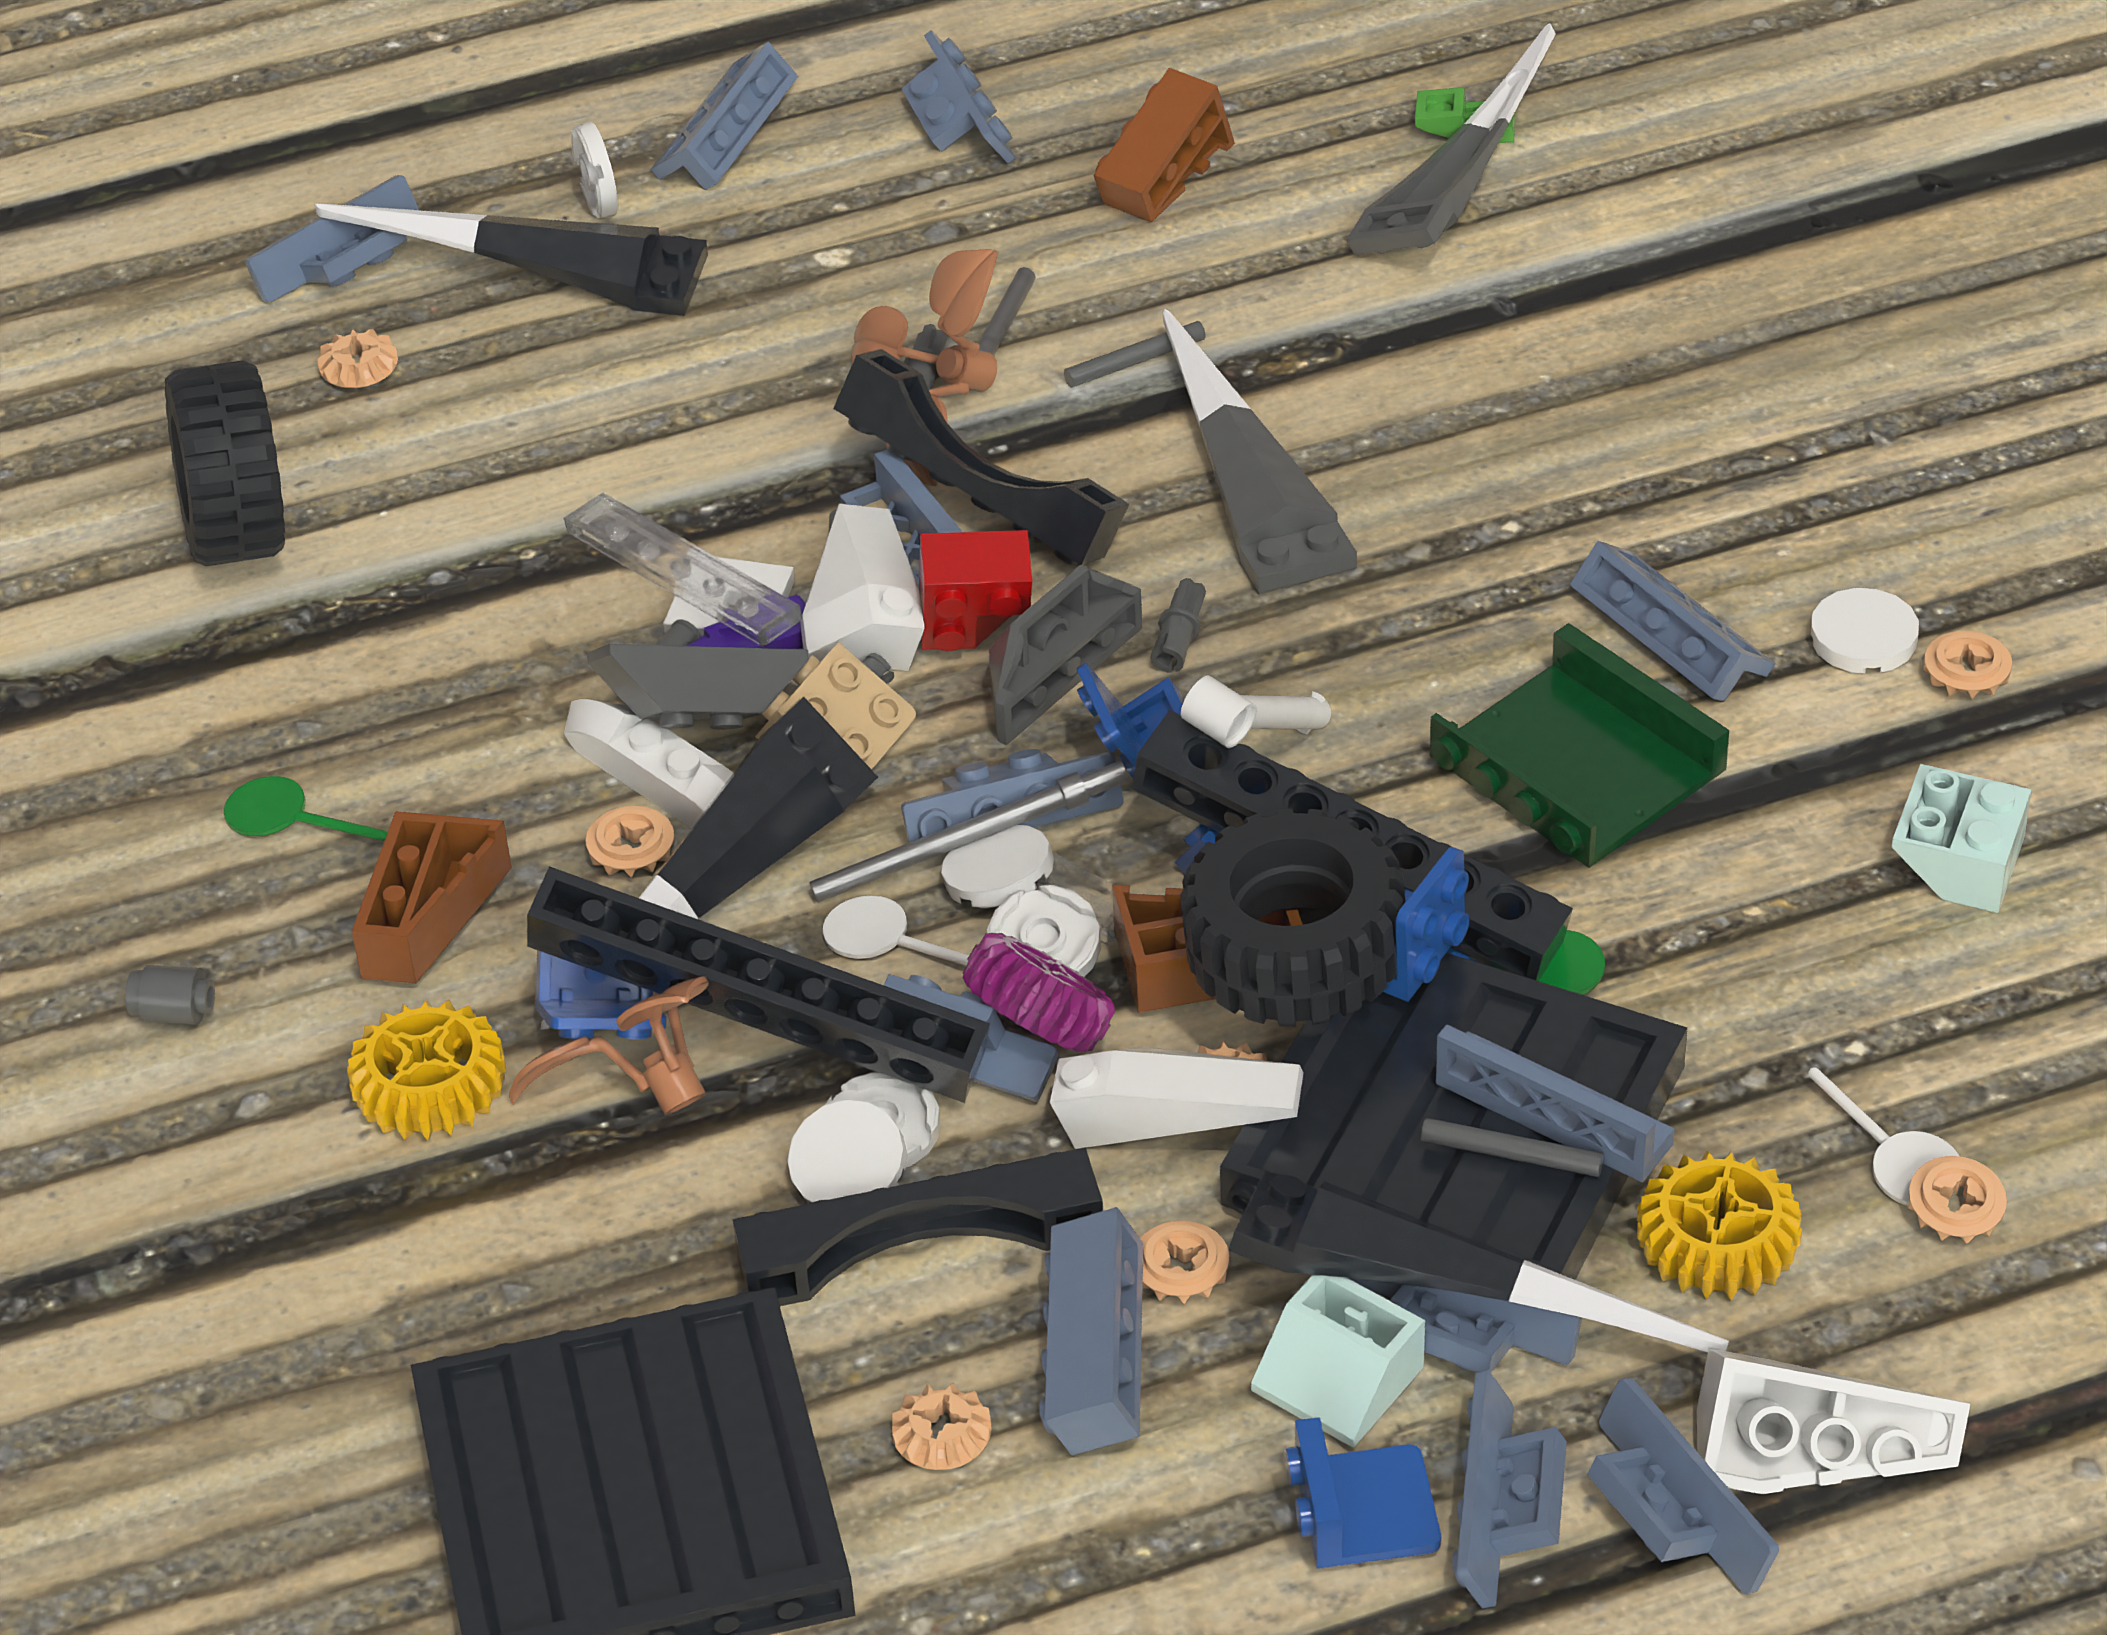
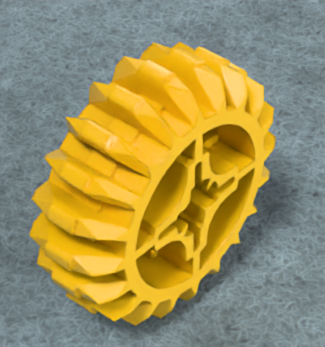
[347,999,506,1141]
[1637,1150,1802,1301]

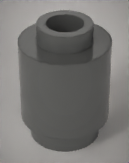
[125,965,215,1025]

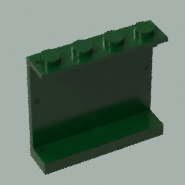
[1430,623,1730,868]

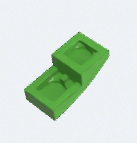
[1415,87,1516,143]

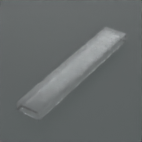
[563,492,803,647]

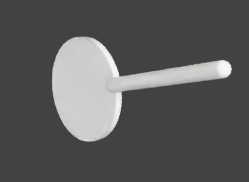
[823,896,969,966]
[1808,1067,1960,1206]

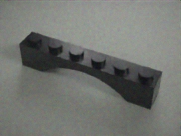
[833,349,1129,566]
[732,1147,1103,1306]

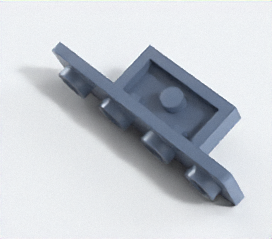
[901,30,1016,164]
[245,175,419,302]
[901,749,1124,843]
[884,974,1058,1102]
[1348,1278,1582,1372]
[1452,1370,1567,1608]
[1587,1378,1779,1594]

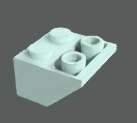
[1892,764,2032,913]
[1251,1275,1425,1448]

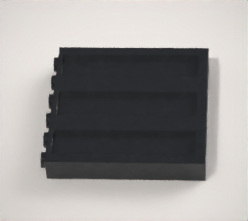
[1220,953,1688,1280]
[410,1287,856,1635]

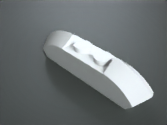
[564,699,733,829]

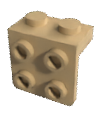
[755,642,916,770]

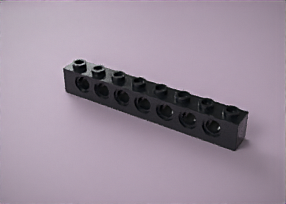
[1132,710,1573,981]
[527,866,990,1103]

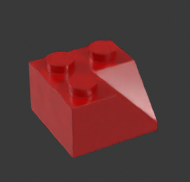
[918,530,1032,651]

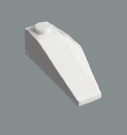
[800,504,924,671]
[1050,1046,1304,1149]
[1697,1348,1970,1494]

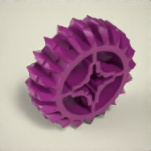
[962,933,1115,1052]

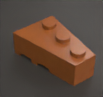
[1093,68,1235,222]
[352,811,512,984]
[1112,884,1303,1013]

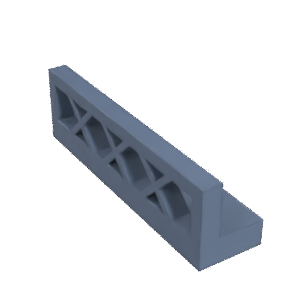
[651,42,798,190]
[840,448,963,585]
[1570,541,1776,702]
[1436,1025,1675,1183]

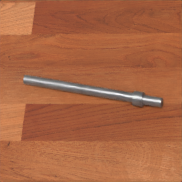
[809,761,1128,902]

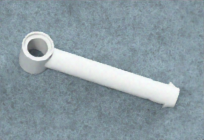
[1181,675,1331,748]

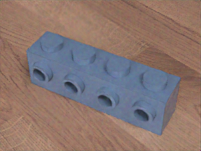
[1039,1207,1143,1455]

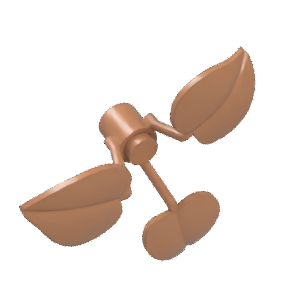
[851,249,999,486]
[509,976,709,1115]

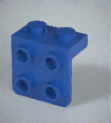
[1077,663,1184,778]
[1383,846,1469,1001]
[535,950,666,1039]
[1285,1417,1441,1569]

